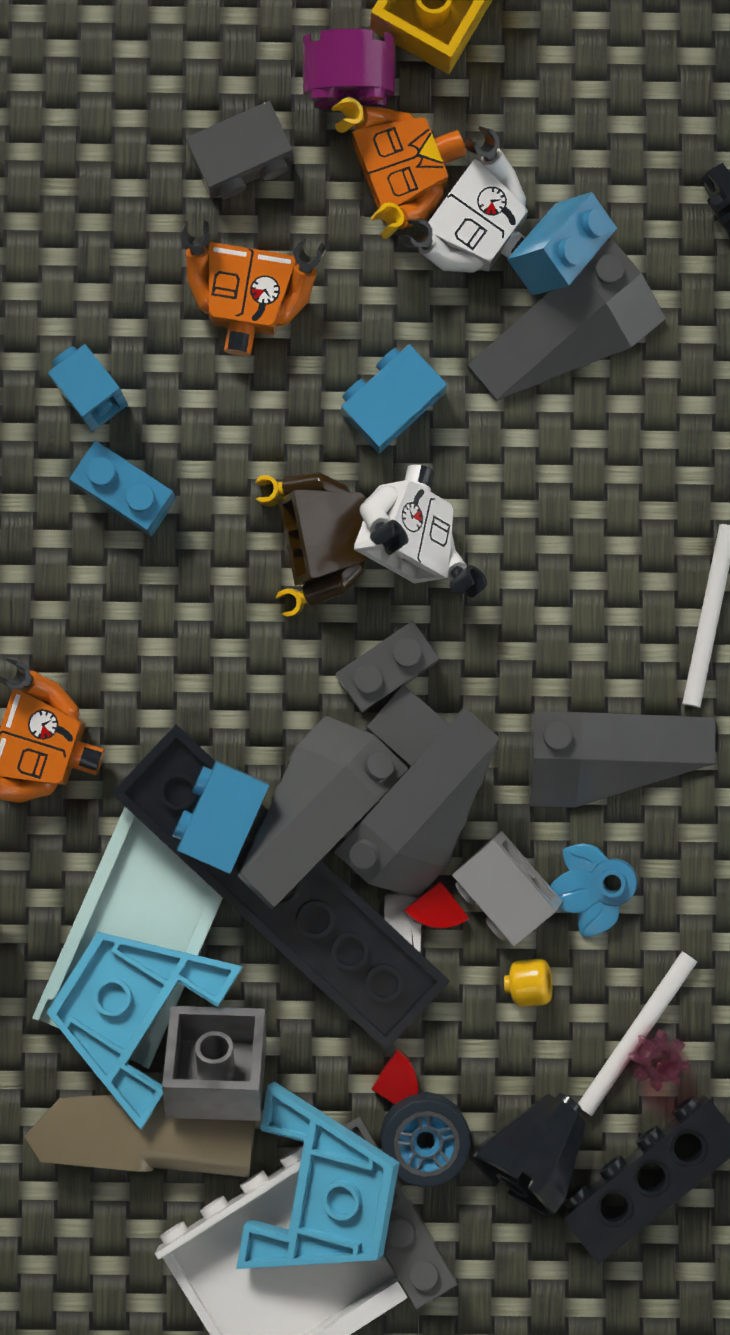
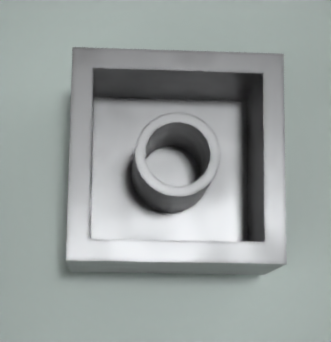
[162,1006,267,1121]

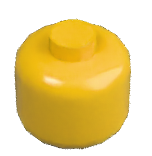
[504,959,553,1007]

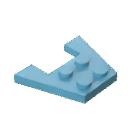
[46,932,243,1130]
[236,1081,400,1269]

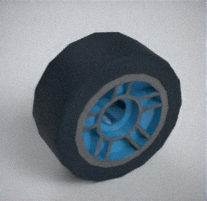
[380,1092,471,1188]

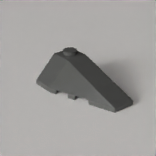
[334,707,500,898]
[529,711,716,807]
[237,716,408,909]

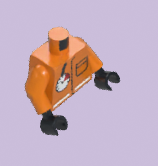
[181,221,326,356]
[0,657,105,803]

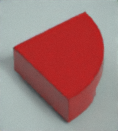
[403,881,469,929]
[371,1047,418,1104]

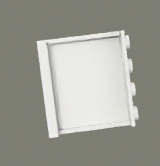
[155,1145,408,1335]

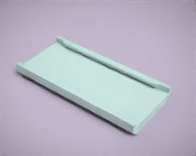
[32,807,223,1069]

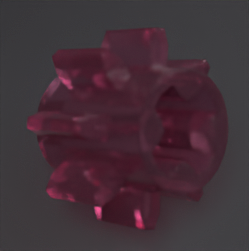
[628,1029,690,1091]

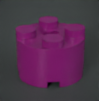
[303,29,395,109]

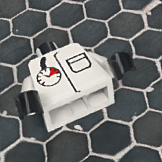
[399,126,528,273]
[354,465,488,598]

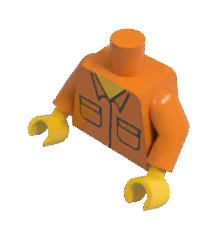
[332,97,467,239]

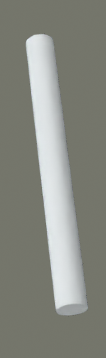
[682,524,730,708]
[578,951,697,1116]

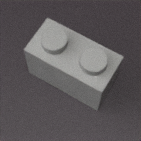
[452,831,563,946]

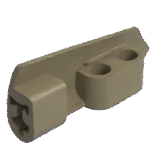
[24,1094,256,1177]

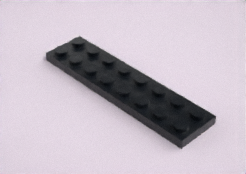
[111,724,450,1050]

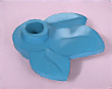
[550,843,638,937]

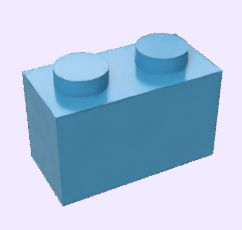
[507,192,617,296]
[48,344,128,433]
[341,344,447,454]
[69,440,177,537]
[173,760,269,874]

